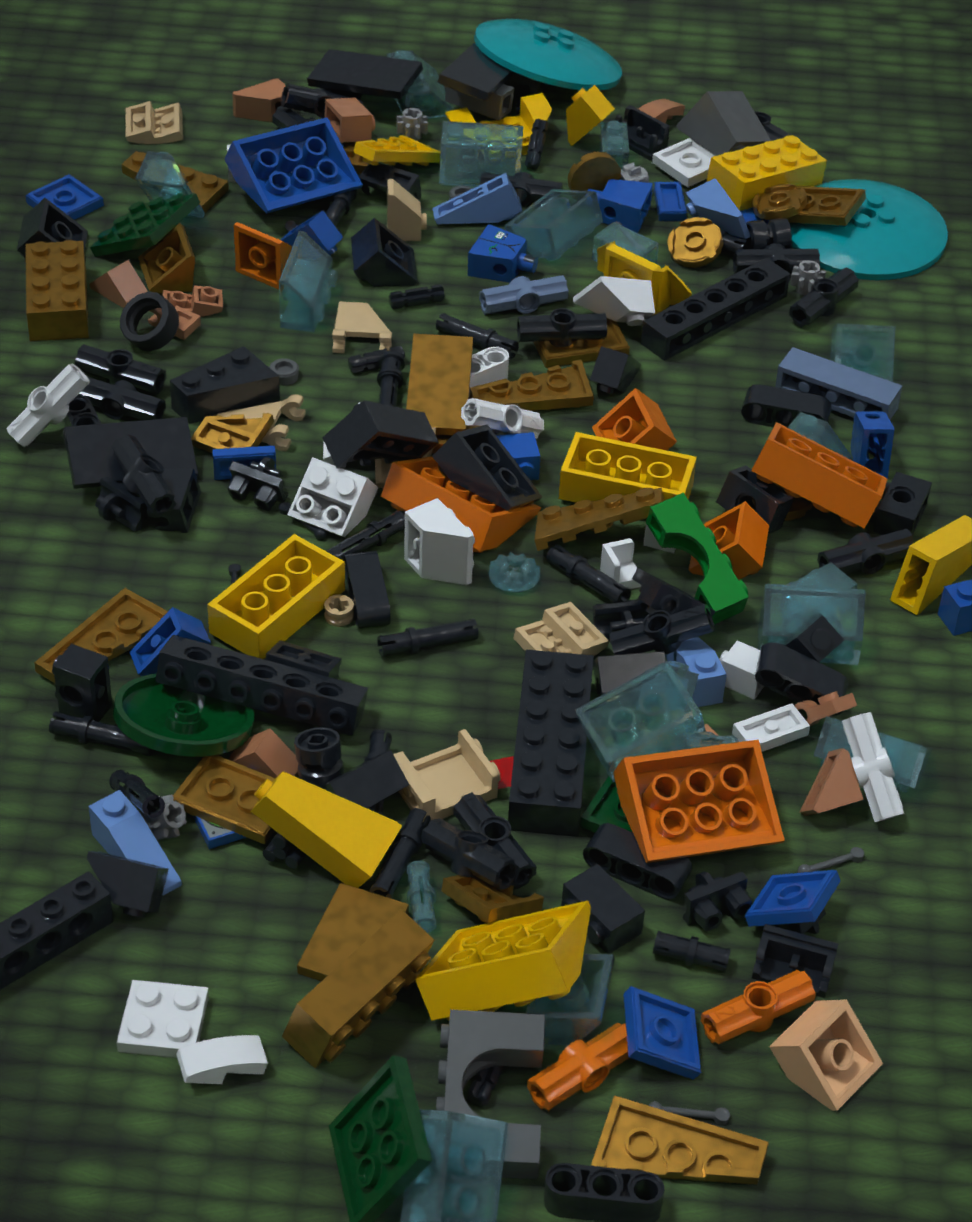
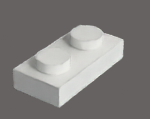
[732,703,810,752]

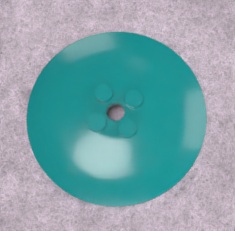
[474,19,622,91]
[789,179,948,280]

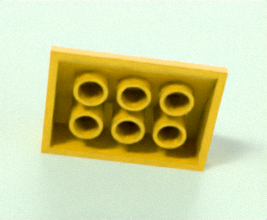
[415,900,591,1021]

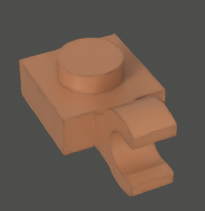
[148,305,201,340]
[794,691,857,726]

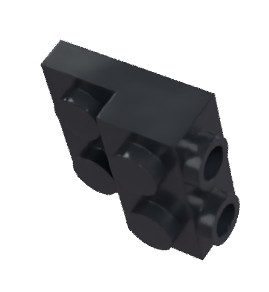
[632,568,715,617]

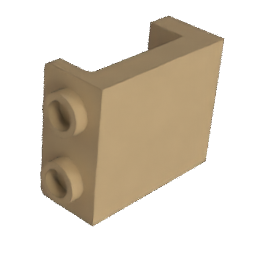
[393,729,501,822]

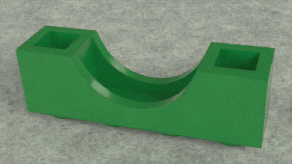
[646,493,749,624]

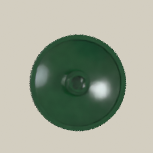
[113,674,254,757]

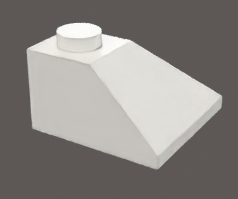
[573,276,655,326]

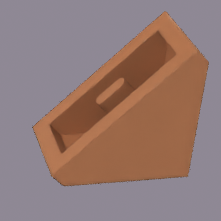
[90,260,148,308]
[228,728,298,778]
[799,748,863,816]

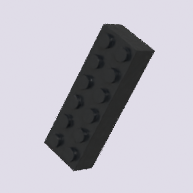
[508,649,594,837]

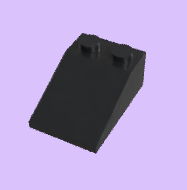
[432,424,542,511]

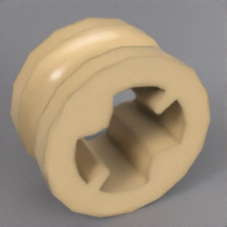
[324,594,354,627]

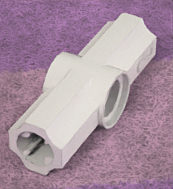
[6,364,90,447]
[461,398,544,439]
[842,712,905,822]

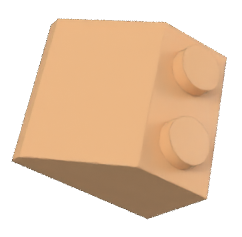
[769,1000,883,1111]

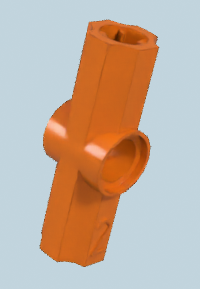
[701,970,816,1044]
[527,1023,629,1110]

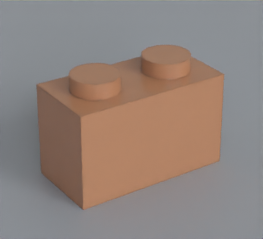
[325,98,375,142]

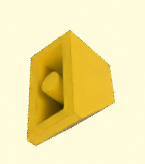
[566,85,615,146]

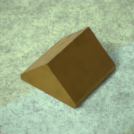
[138,223,195,293]

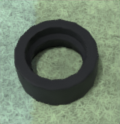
[120,292,179,351]

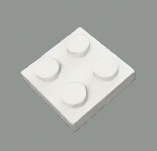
[652,138,716,187]
[117,980,209,1058]

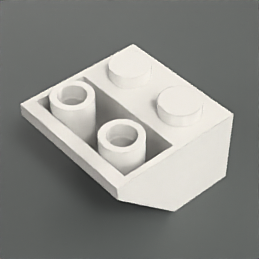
[287,457,379,537]
[404,498,475,585]

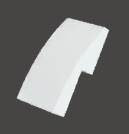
[176,1035,268,1084]

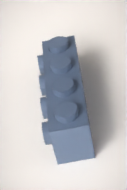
[775,347,902,420]

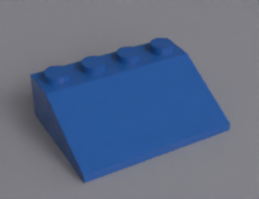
[224,117,363,213]

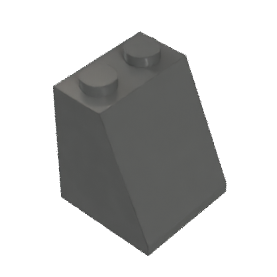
[676,91,771,156]

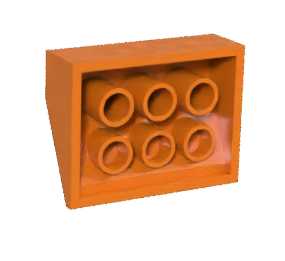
[381,456,541,553]
[613,739,785,863]

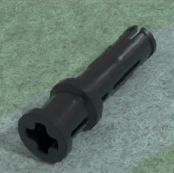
[377,351,405,407]

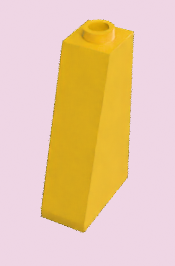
[890,515,972,615]
[250,771,402,888]

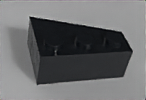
[170,346,280,424]
[322,400,439,468]

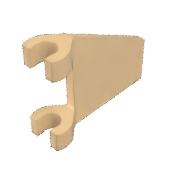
[332,301,392,353]
[217,395,306,451]

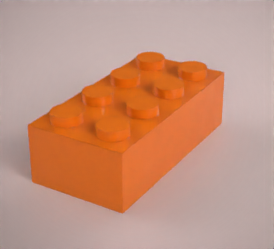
[751,422,888,529]

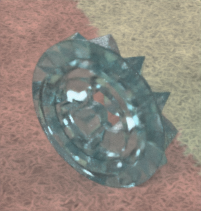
[488,552,540,592]

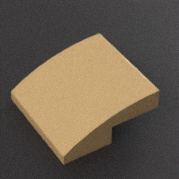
[126,101,183,144]
[513,602,609,656]

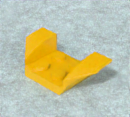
[445,93,552,162]
[597,241,692,316]

